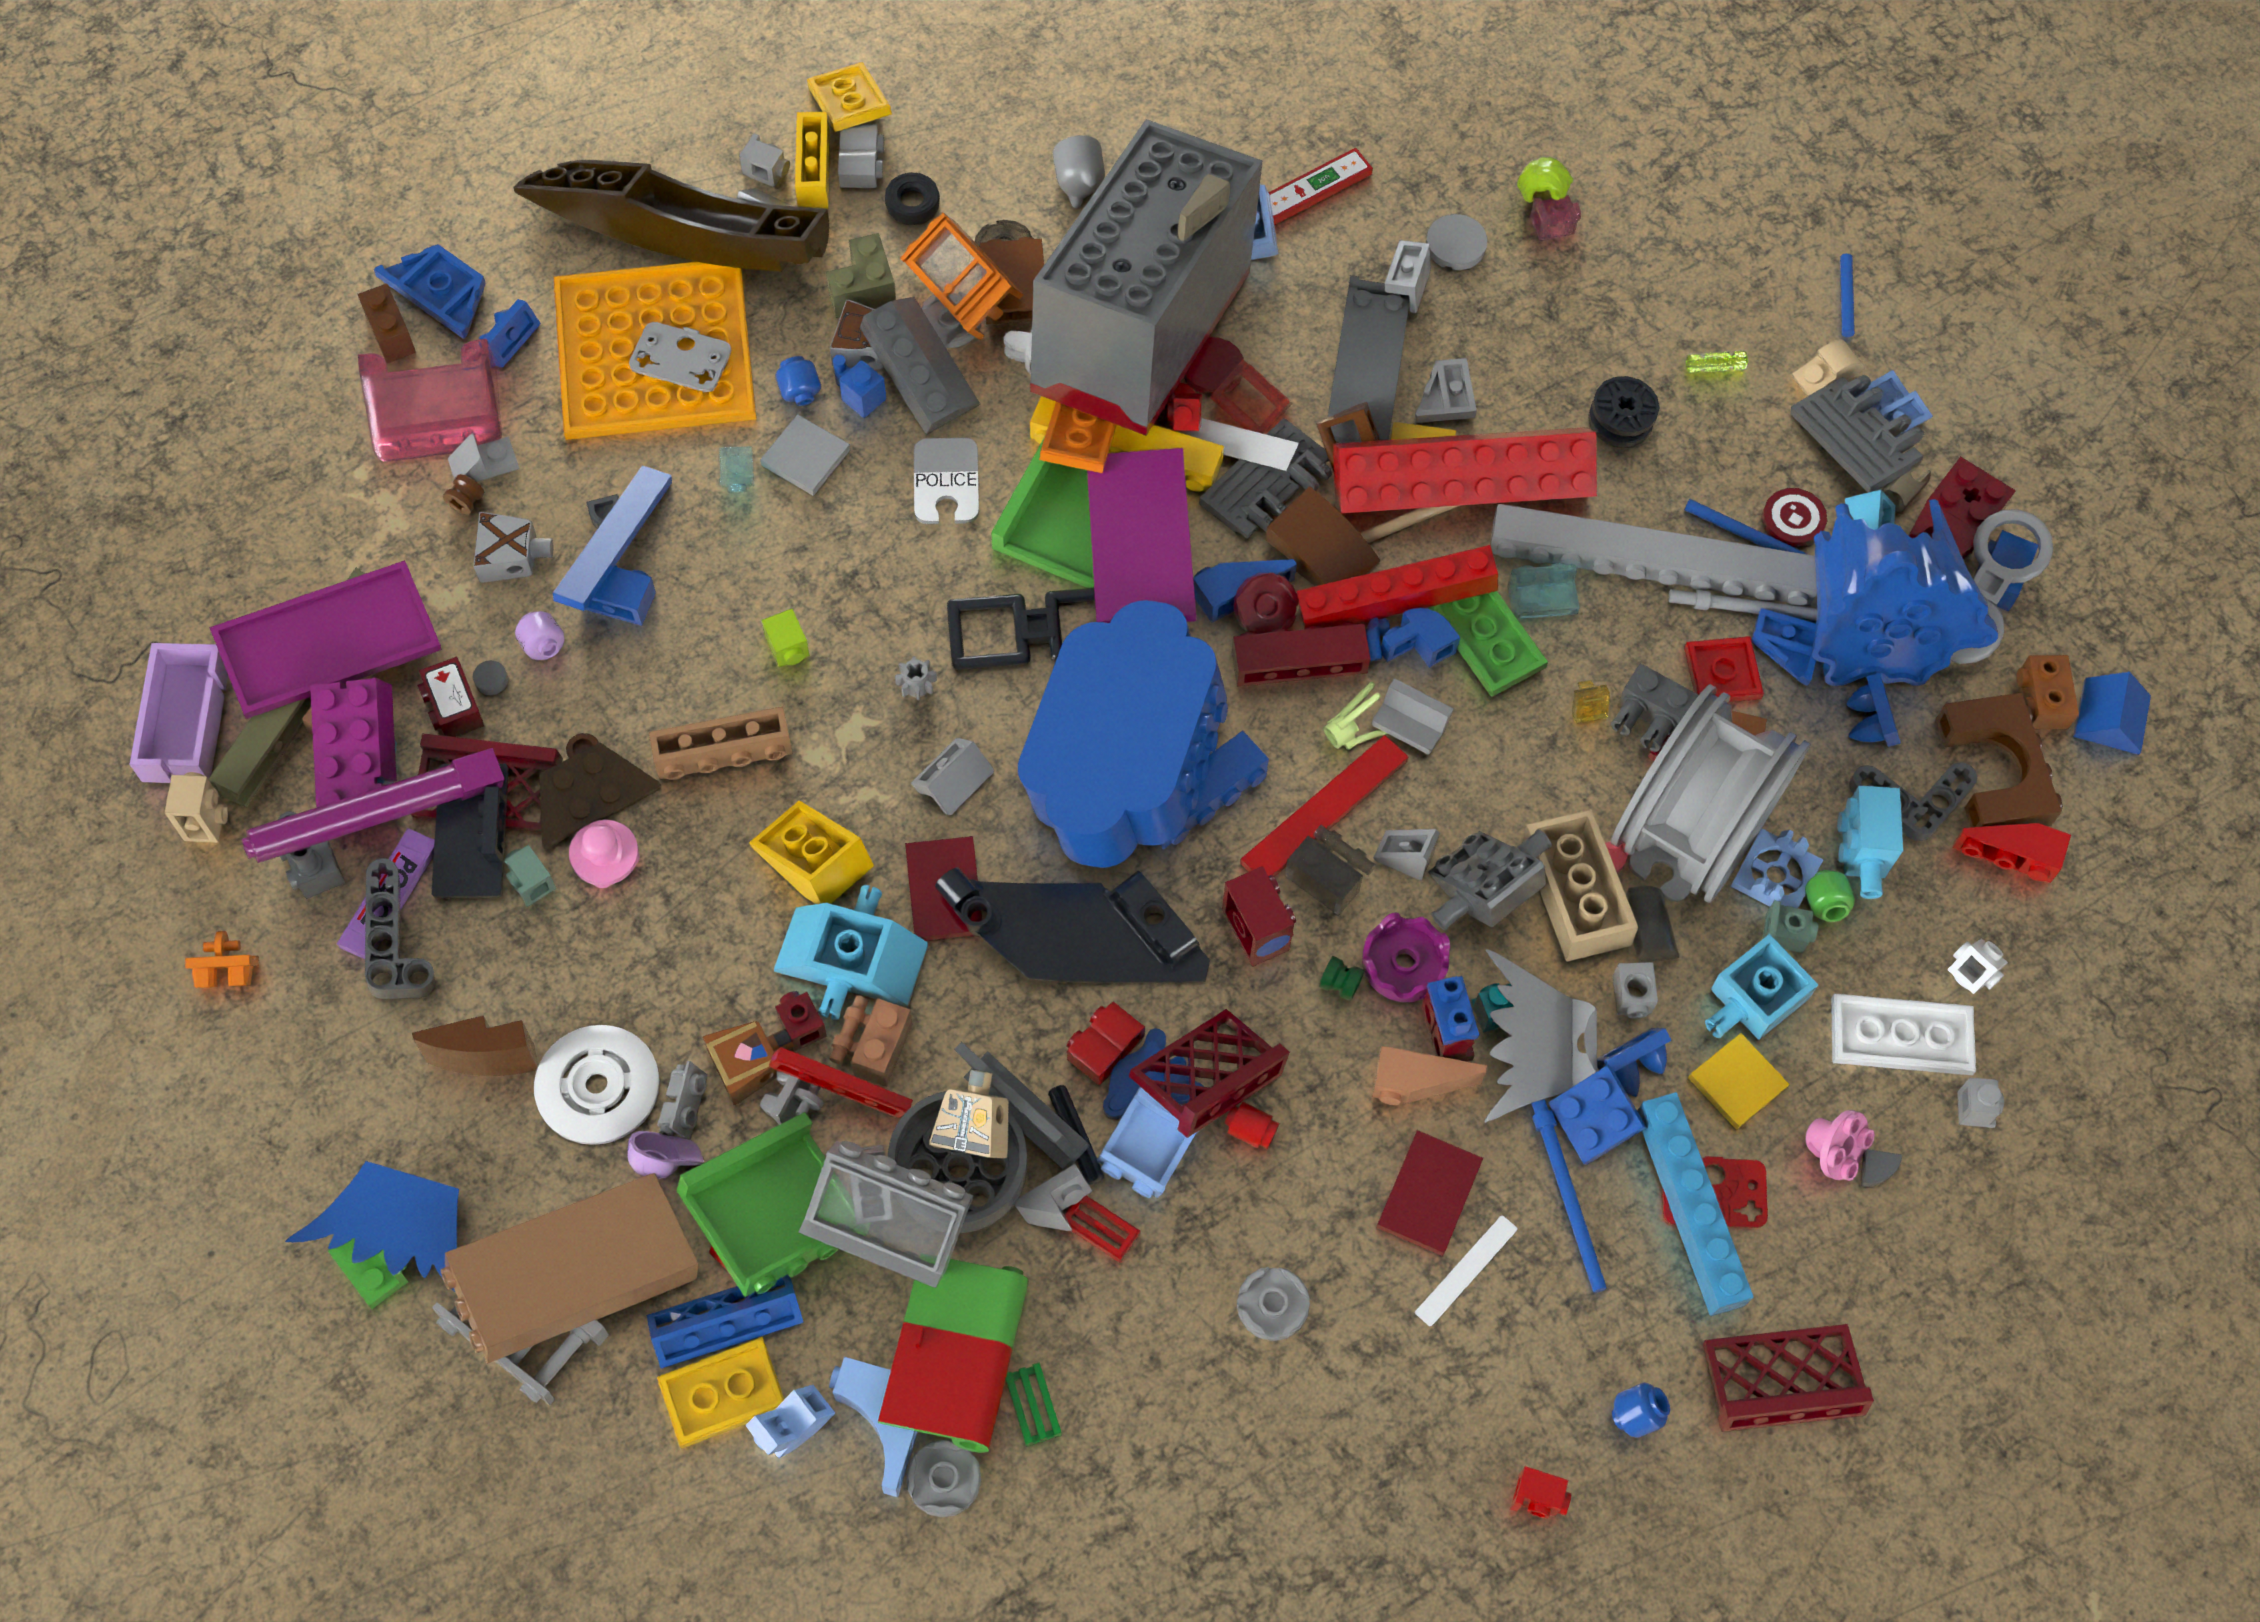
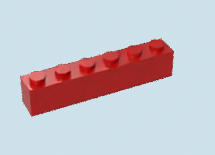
[1297,545,1498,629]

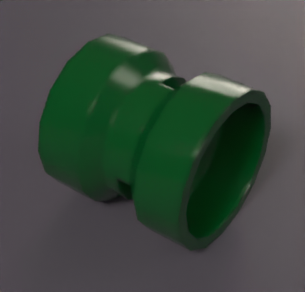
[1319,956,1365,1001]

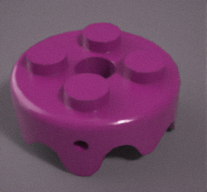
[1362,912,1450,1002]

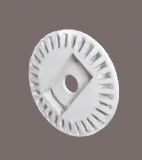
[534,1025,660,1145]

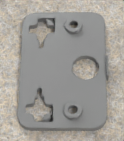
[629,322,732,392]

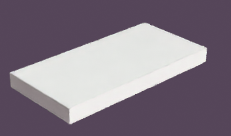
[1831,994,1976,1075]

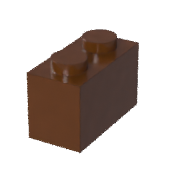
[357,283,416,364]

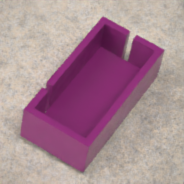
[310,678,399,819]

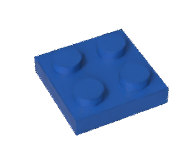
[1548,1066,1647,1165]

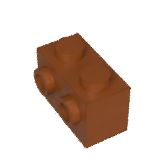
[2017,655,2079,729]

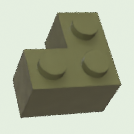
[826,233,896,318]

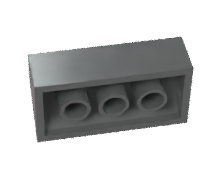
[860,297,980,435]

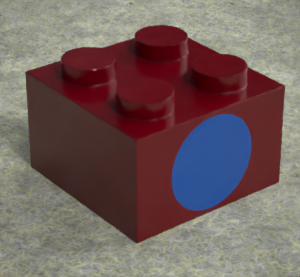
[1222,866,1296,967]

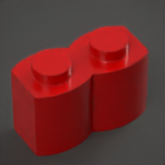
[1066,1001,1145,1085]

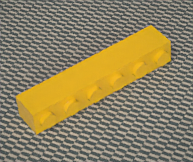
[1030,396,1224,492]

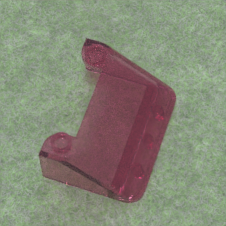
[358,339,502,462]

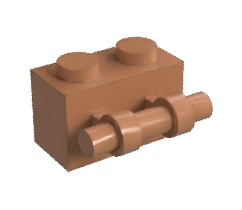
[829,996,913,1087]

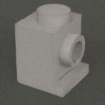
[739,133,790,187]
[1957,1078,2004,1128]

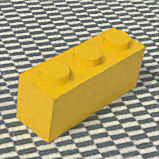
[795,112,830,209]

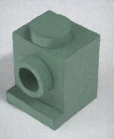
[504,844,556,907]
[1763,900,1818,953]

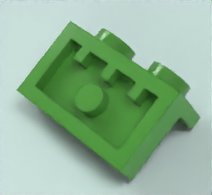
[328,1238,409,1309]

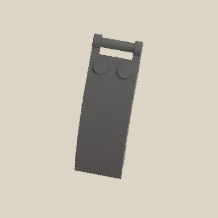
[1327,275,1409,443]

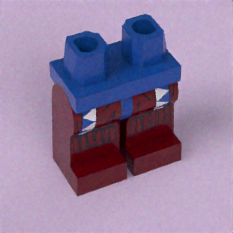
[1422,976,1480,1062]

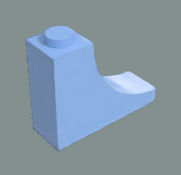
[829,1357,918,1497]

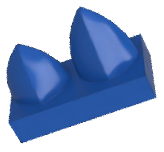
[479,299,541,368]
[1846,672,1901,747]
[1597,1028,1672,1097]

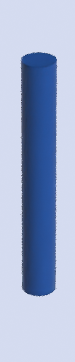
[1840,253,1855,337]

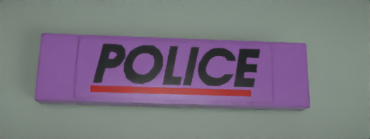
[337,828,435,959]

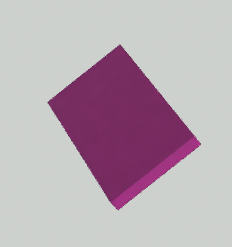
[1087,448,1196,623]
[209,560,442,719]

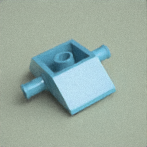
[774,885,928,1020]

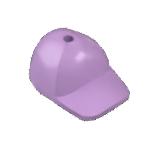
[628,1131,704,1179]

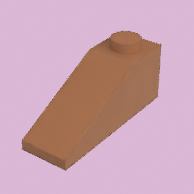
[1372,1046,1487,1105]

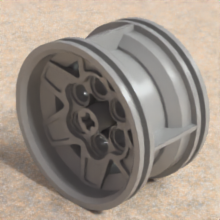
[1611,684,1811,904]

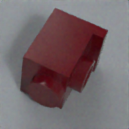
[775,991,827,1051]

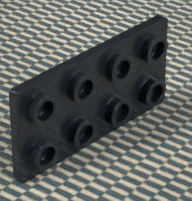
[431,764,509,898]

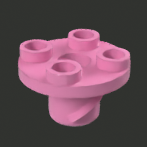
[569,820,640,888]
[1805,1110,1875,1181]

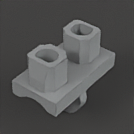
[760,1071,824,1125]

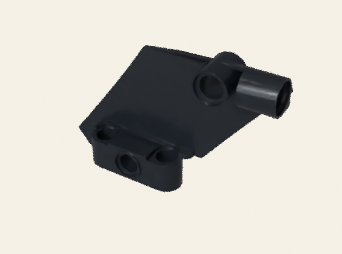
[935,867,1210,983]

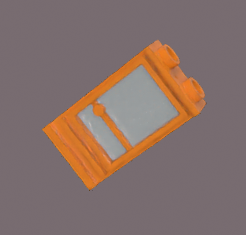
[900,213,1023,340]

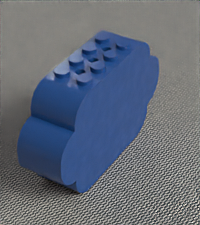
[1018,600,1228,868]

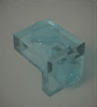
[719,446,754,493]

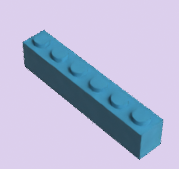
[1637,1092,1754,1317]

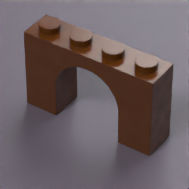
[1936,692,2063,827]

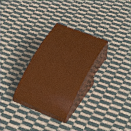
[1265,486,1380,586]
[412,1015,538,1076]

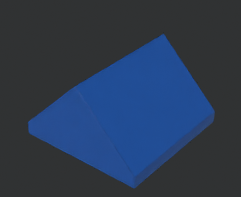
[2073,671,2151,755]

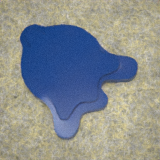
[1103,1028,1204,1120]

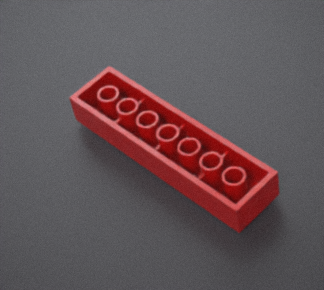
[1333,427,1597,513]

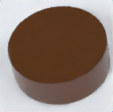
[566,733,599,759]

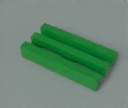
[1006,1362,1062,1447]

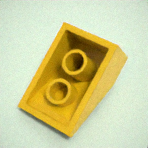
[749,800,874,904]

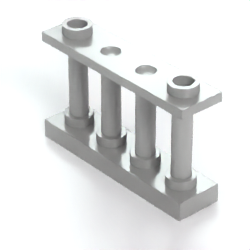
[432,1302,609,1405]

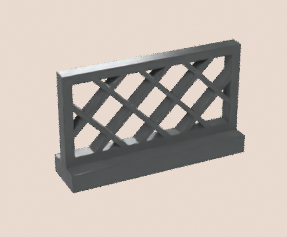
[954,1041,1090,1170]

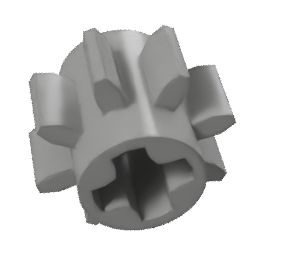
[895,656,937,700]

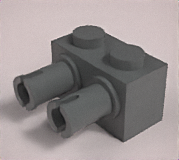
[1611,663,1699,752]
[278,811,346,899]

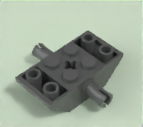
[1428,829,1552,931]

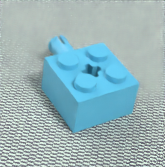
[1837,786,1903,899]
[1705,934,1818,1040]

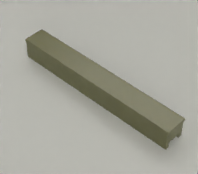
[209,567,366,807]

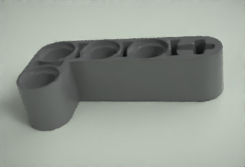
[365,858,436,999]

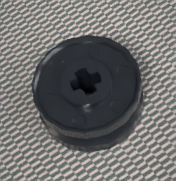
[1588,376,1660,447]

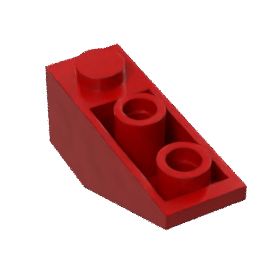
[1952,823,2071,883]

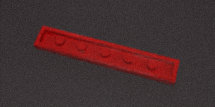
[1240,735,1409,877]

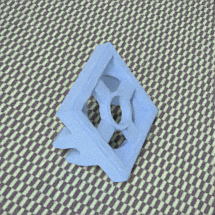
[1730,828,1823,908]

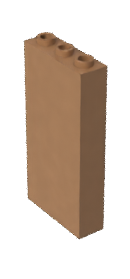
[441,1173,699,1364]

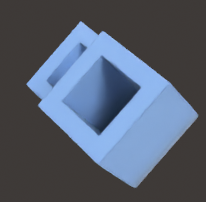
[746,1385,835,1458]

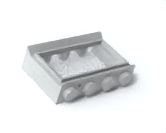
[799,1141,973,1288]

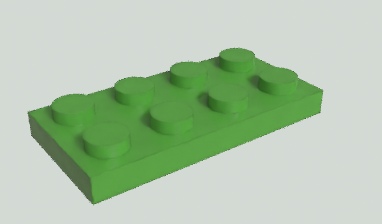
[1428,591,1548,697]

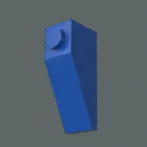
[1193,559,1297,623]

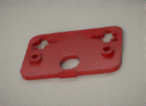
[1662,1156,1768,1228]

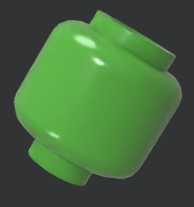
[1805,870,1855,922]

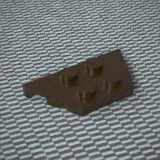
[539,742,661,850]

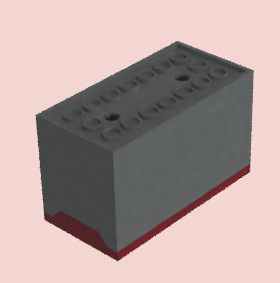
[1030,119,1263,436]

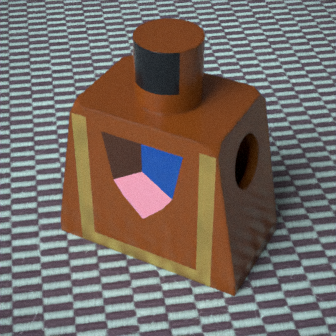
[703,1021,794,1105]

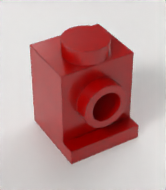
[1168,393,1202,431]
[1510,1466,1572,1518]

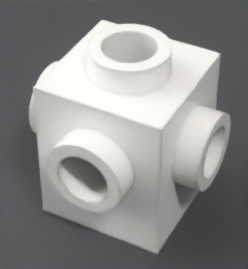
[1947,938,2008,994]

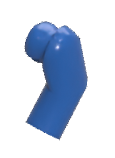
[1366,618,1390,661]

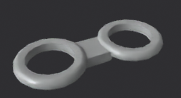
[1950,509,2053,664]

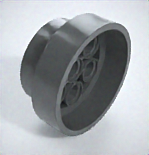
[888,1091,1027,1233]

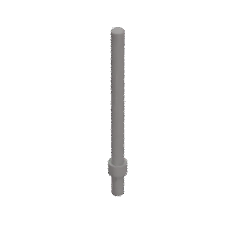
[1668,589,1817,621]

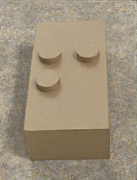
[1523,809,1638,962]

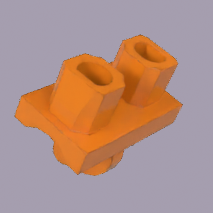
[185,931,259,988]

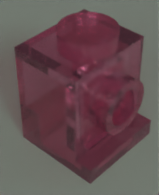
[1530,195,1581,241]

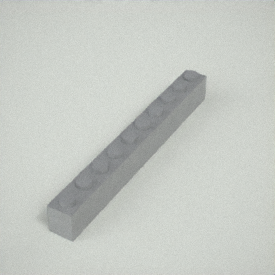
[1490,504,1817,606]

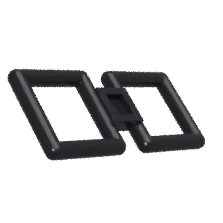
[947,588,1095,670]

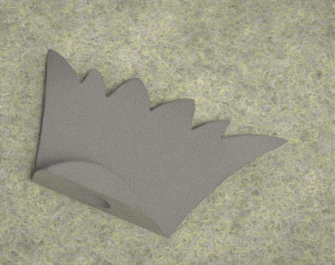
[1484,949,1597,1122]

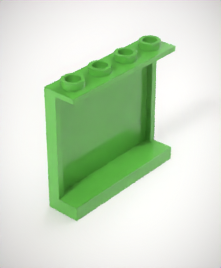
[991,437,1094,588]
[677,1112,872,1297]

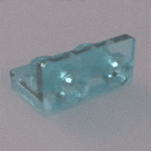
[1507,563,1580,619]

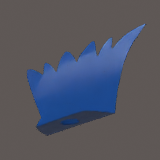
[285,1161,459,1292]

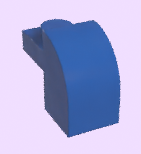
[1381,608,1460,668]

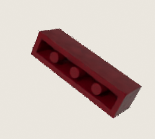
[1232,622,1371,687]

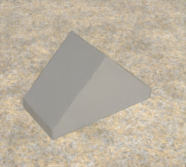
[1373,829,1440,881]

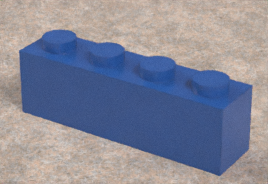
[1159,730,1269,850]

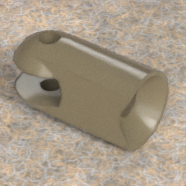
[1882,461,1931,513]

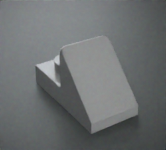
[448,433,519,482]
[1015,1164,1093,1231]

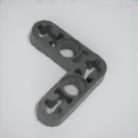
[1849,762,1977,841]

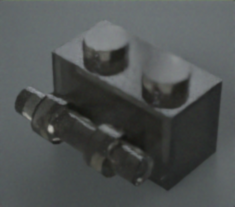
[1285,825,1376,916]

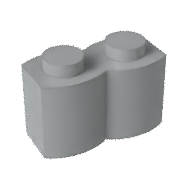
[838,124,884,188]

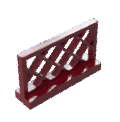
[410,733,563,832]
[1129,1009,1290,1138]
[1703,1324,1874,1432]

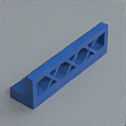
[646,1274,804,1369]

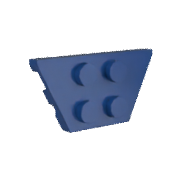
[374,244,486,339]

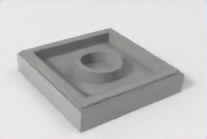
[760,414,850,496]

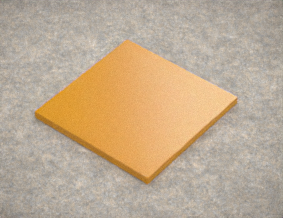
[553,262,757,440]

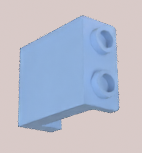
[1097,1087,1199,1198]

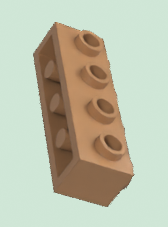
[649,706,793,780]

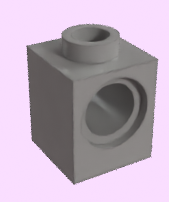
[1612,962,1658,1019]

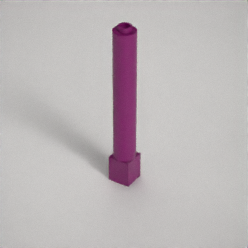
[241,748,505,863]

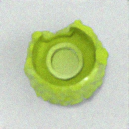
[1517,157,1573,203]

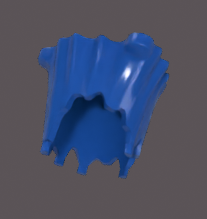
[1812,499,1998,686]

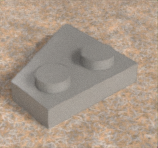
[1414,358,1477,423]

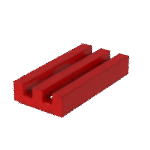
[1064,1195,1141,1263]

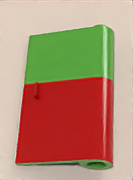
[878,1253,1029,1453]

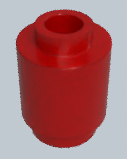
[1224,1101,1280,1149]

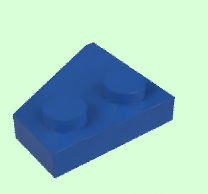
[1751,608,1816,686]

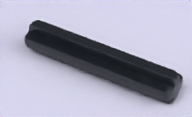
[1048,1085,1104,1185]

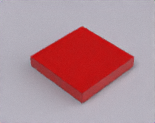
[1684,636,1764,702]

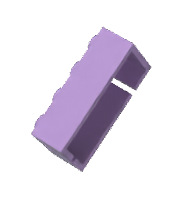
[129,643,228,783]

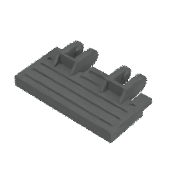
[1791,375,1924,492]
[1199,418,1332,539]

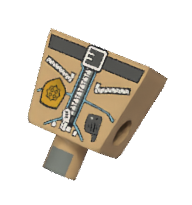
[929,1070,1009,1158]

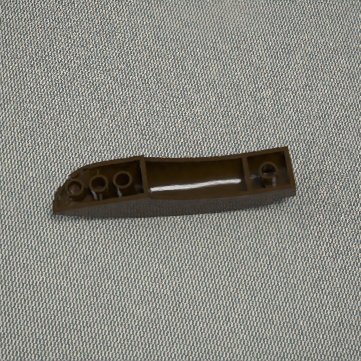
[513,160,829,272]

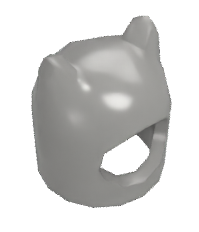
[1052,135,1105,208]

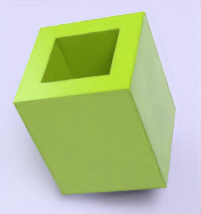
[761,608,810,668]

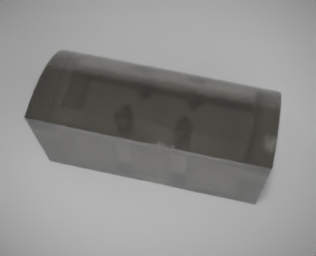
[1626,886,1679,963]

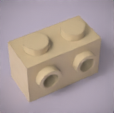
[164,772,228,843]

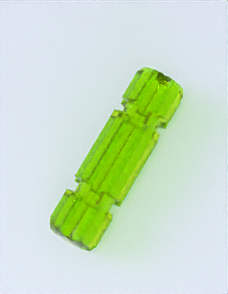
[1685,351,1748,373]

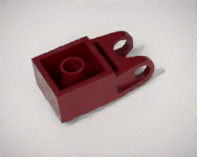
[1908,456,2016,560]

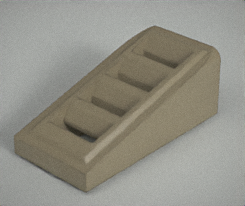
[1177,174,1230,241]

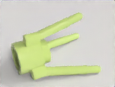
[1323,682,1388,750]

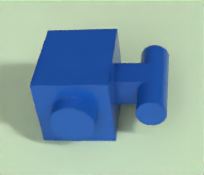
[833,355,886,418]

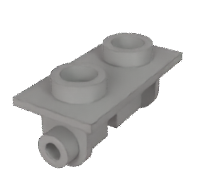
[657,1061,708,1140]

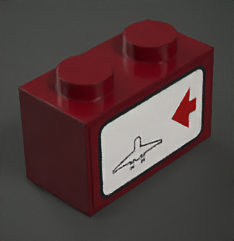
[417,656,485,737]

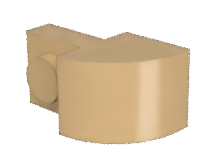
[1792,340,1865,396]

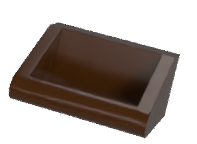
[1316,402,1380,472]

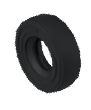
[885,172,940,225]

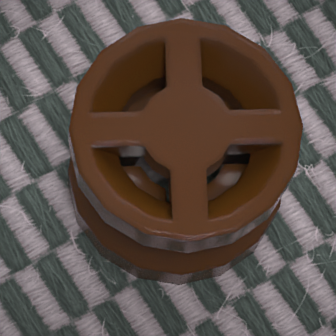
[443,474,485,515]

